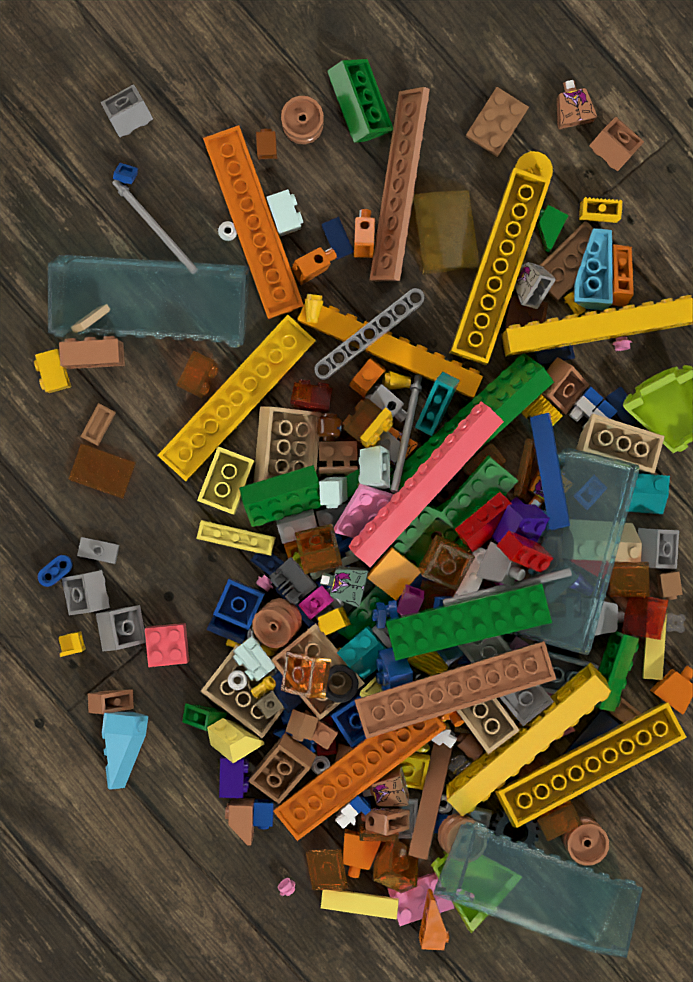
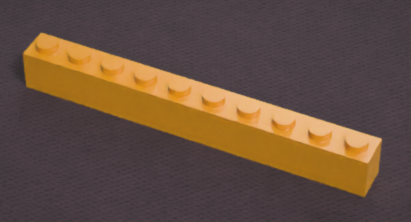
[297,304,483,399]

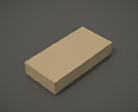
[71,304,110,333]

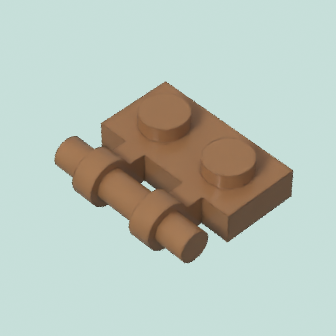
[319,441,358,476]

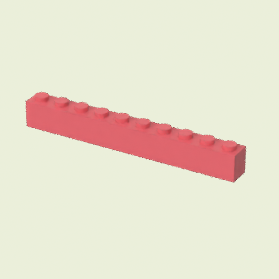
[348,402,504,567]

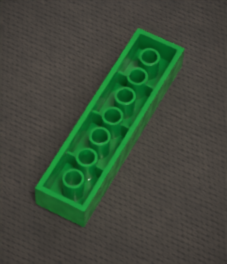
[386,582,552,660]

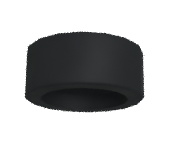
[322,664,358,703]

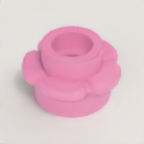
[613,337,632,351]
[256,575,273,592]
[278,878,296,896]

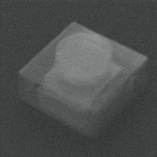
[448,754,470,775]

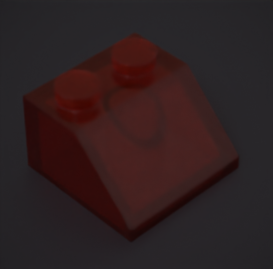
[290,379,333,412]
[622,593,669,640]

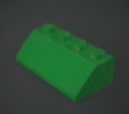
[327,59,393,143]
[595,631,639,712]

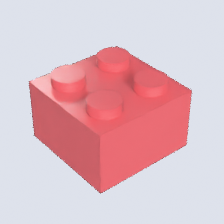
[145,623,189,667]

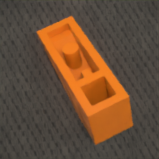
[612,244,634,307]
[418,889,449,950]

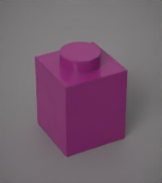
[397,584,424,616]

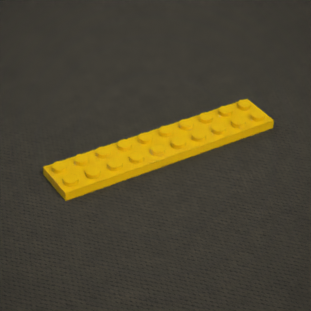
[158,315,316,481]

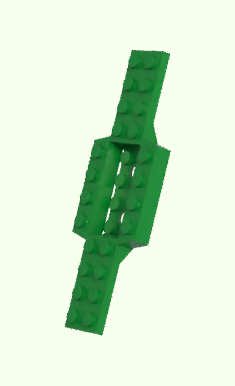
[337,455,518,641]

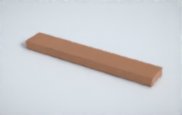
[408,742,454,860]

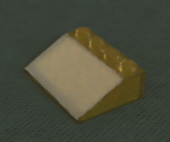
[412,190,480,275]

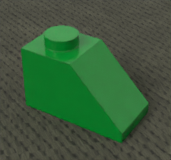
[537,205,569,253]
[182,703,227,731]

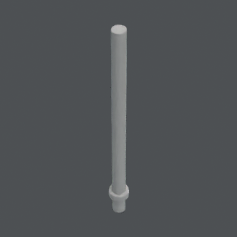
[112,180,198,274]
[390,375,422,493]
[443,568,572,605]

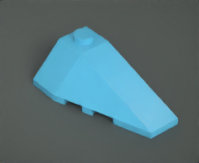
[574,228,613,310]
[102,711,148,789]

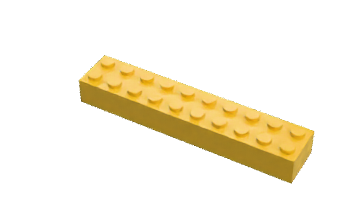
[449,168,551,365]
[501,295,693,357]
[446,662,611,817]
[495,702,687,828]

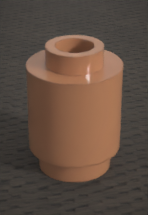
[456,732,485,760]

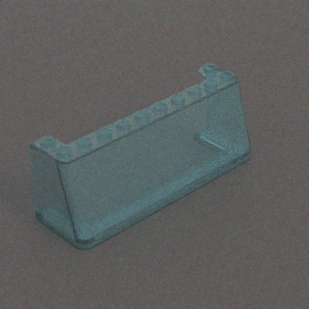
[48,255,250,347]
[511,447,639,655]
[433,822,643,958]

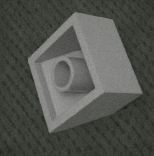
[100,84,153,137]
[276,509,320,544]
[636,528,679,569]
[62,570,110,615]
[96,605,146,651]

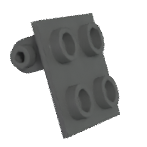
[269,557,317,605]

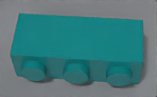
[415,372,460,436]

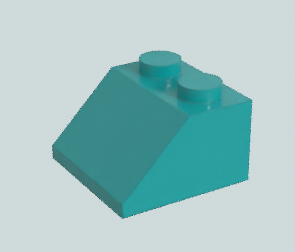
[624,473,670,514]
[337,625,387,679]

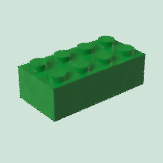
[239,465,323,527]

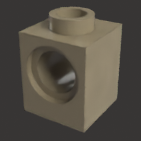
[255,691,284,719]

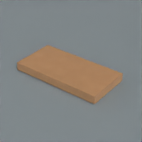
[540,221,593,302]

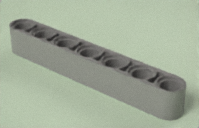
[315,288,424,380]

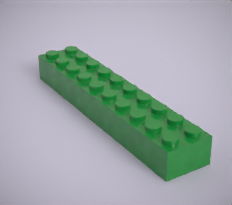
[387,353,554,494]

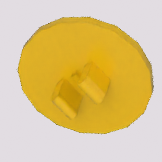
[515,151,553,180]

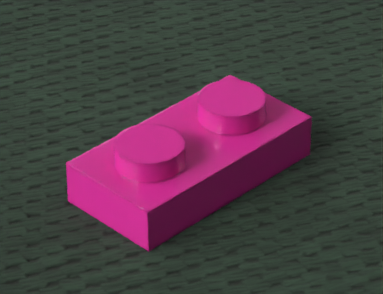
[299,585,334,620]

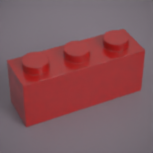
[455,492,512,552]
[496,531,553,573]

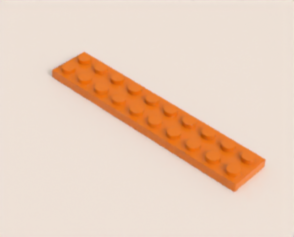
[203,125,304,319]
[273,716,447,841]

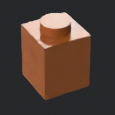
[256,129,277,160]

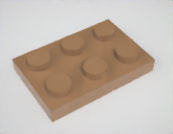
[465,87,529,157]

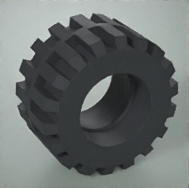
[489,808,540,856]

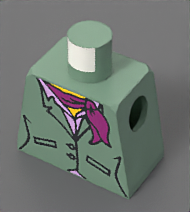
[320,566,368,607]

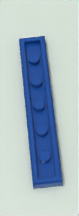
[530,413,570,530]

